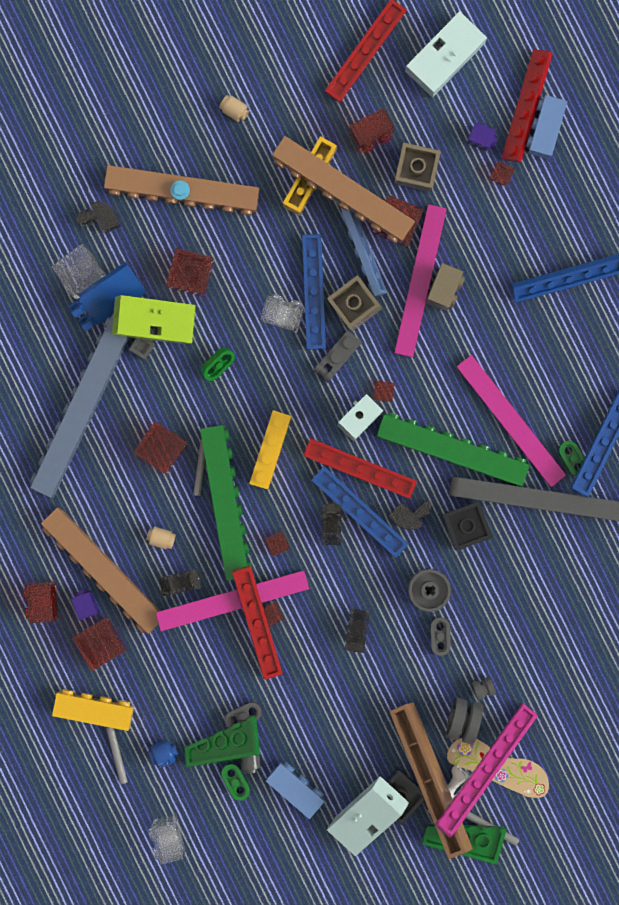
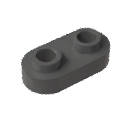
[430,617,451,656]
[225,702,262,728]

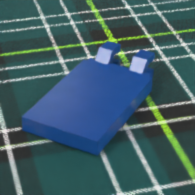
[68,262,146,331]

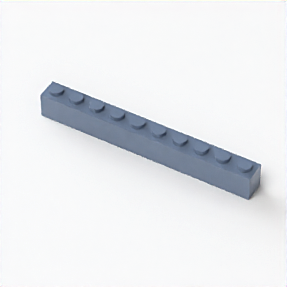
[30,314,129,498]

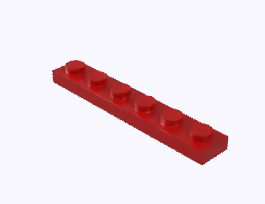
[325,0,407,103]
[501,49,553,163]
[303,438,417,499]
[231,565,283,680]

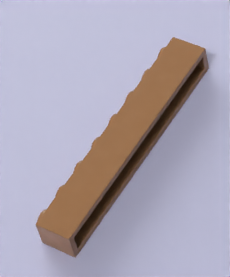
[272,136,415,243]
[104,165,260,215]
[41,507,160,634]
[389,702,473,859]

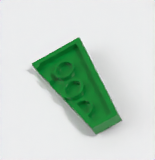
[184,716,260,767]
[422,824,507,865]

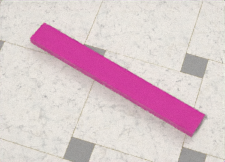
[394,204,447,358]
[456,355,566,487]
[156,571,309,631]
[435,703,538,838]

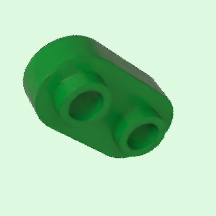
[201,347,235,381]
[558,441,584,477]
[221,763,250,801]

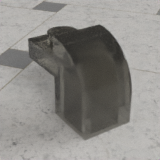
[75,201,121,234]
[388,500,432,530]
[322,503,342,545]
[159,569,201,596]
[344,608,370,653]

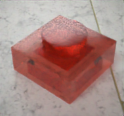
[489,161,515,187]
[373,381,394,402]
[265,531,290,556]
[263,602,284,627]

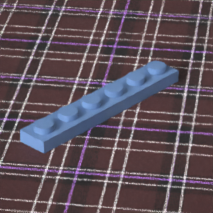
[335,200,387,296]

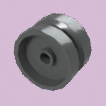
[407,568,451,612]
[446,697,483,745]

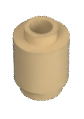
[219,95,249,122]
[146,526,176,550]

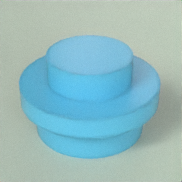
[170,180,190,200]

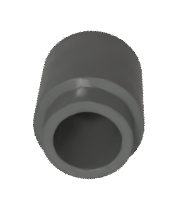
[241,756,261,773]

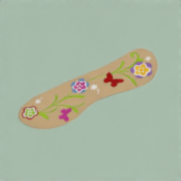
[447,738,549,798]

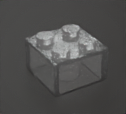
[51,244,107,300]
[261,294,305,333]
[149,814,186,865]

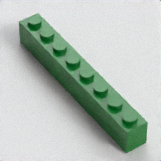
[376,412,530,487]
[200,425,252,581]

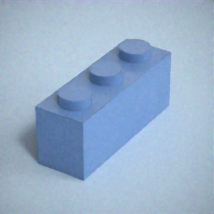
[526,95,568,160]
[266,761,325,819]

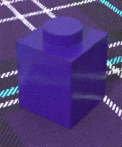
[467,122,498,152]
[71,590,99,620]

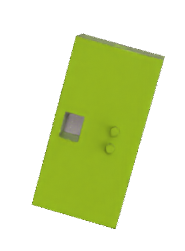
[112,295,196,345]

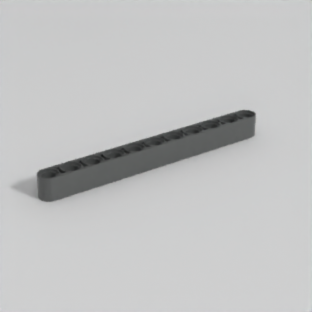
[449,477,619,521]

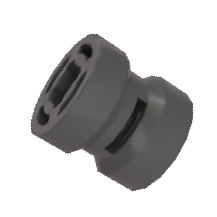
[472,676,496,701]

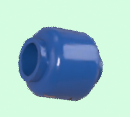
[148,740,178,768]

